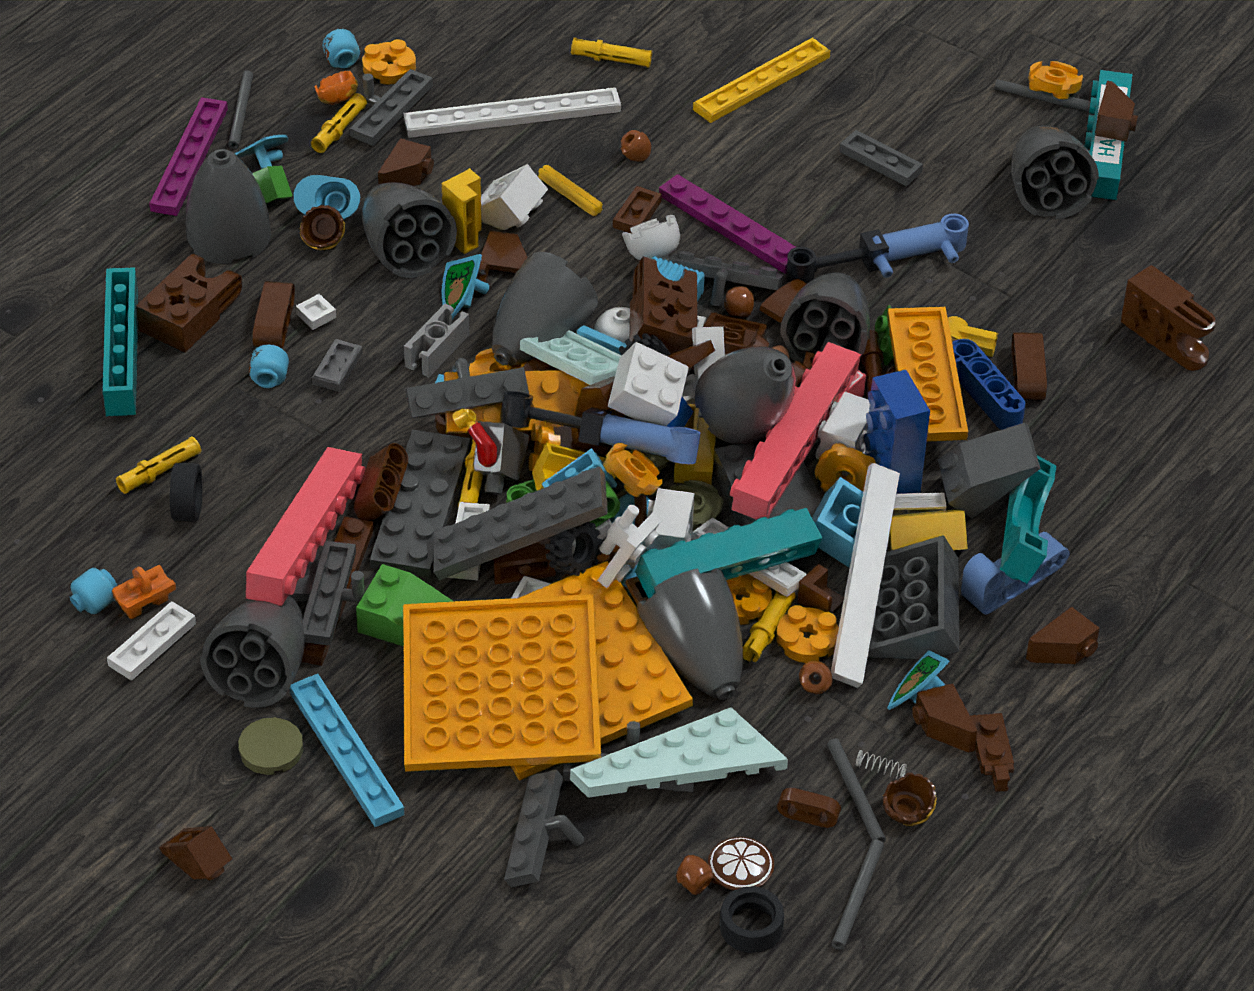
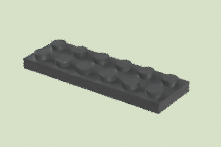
[370,430,471,577]
[434,466,608,581]

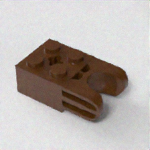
[136,254,242,353]
[629,256,697,354]
[1121,265,1216,371]

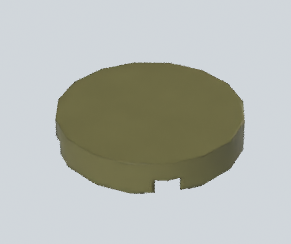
[668,480,723,531]
[238,717,303,775]

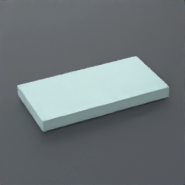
[520,330,621,385]

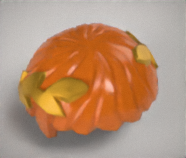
[315,71,358,105]

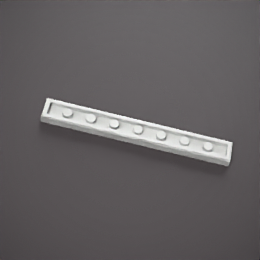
[403,88,621,138]
[831,463,900,688]

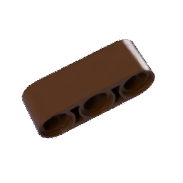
[252,281,295,349]
[1011,332,1047,400]
[354,443,408,521]

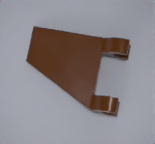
[476,231,528,283]

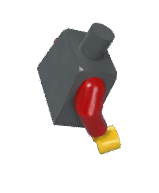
[452,409,530,495]

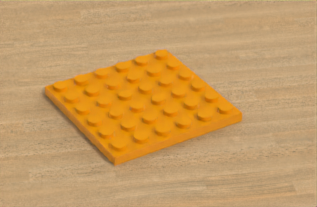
[511,561,693,780]
[403,594,601,772]

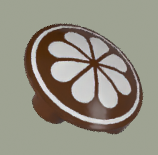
[708,837,774,890]

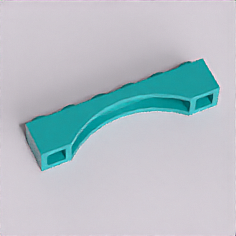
[1000,455,1056,584]

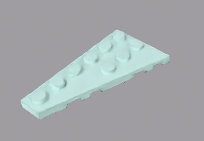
[570,707,788,798]

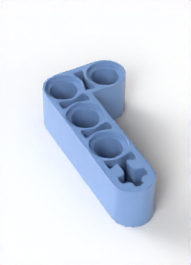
[961,532,1070,615]

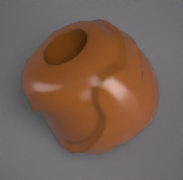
[620,130,652,162]
[724,287,754,318]
[799,661,832,694]
[676,855,713,895]

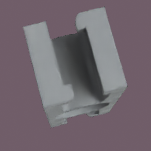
[404,303,469,378]

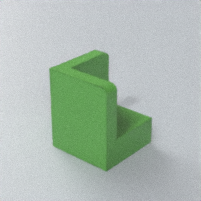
[252,166,292,204]

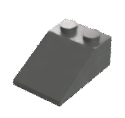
[938,423,1040,519]

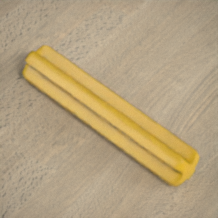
[538,165,603,216]

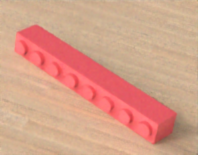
[730,342,861,520]
[246,447,365,606]

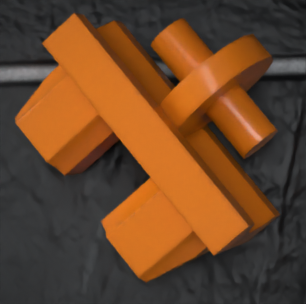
[112,565,176,619]

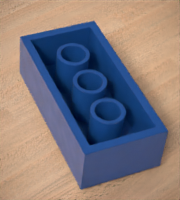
[864,370,930,494]

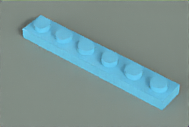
[289,674,405,827]

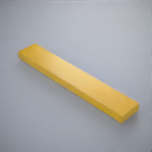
[693,37,830,123]

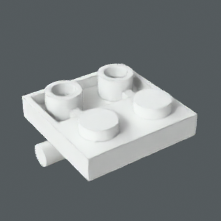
[597,505,662,588]

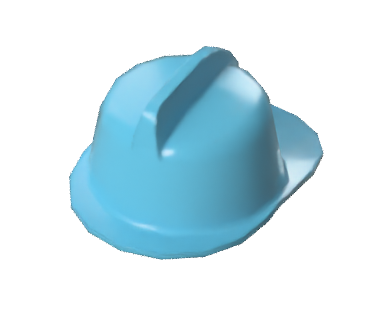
[294,175,360,220]

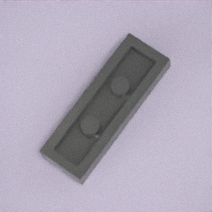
[839,130,923,186]

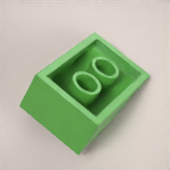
[356,564,454,647]

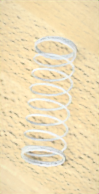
[855,750,907,779]

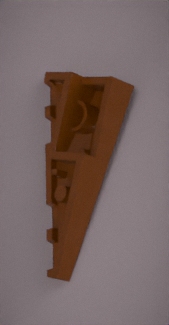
[575,340,715,417]

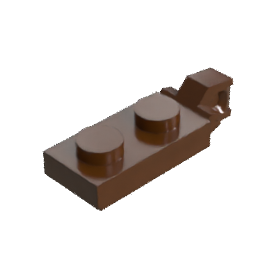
[970,713,1014,792]

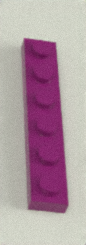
[149,97,228,216]
[659,174,796,273]

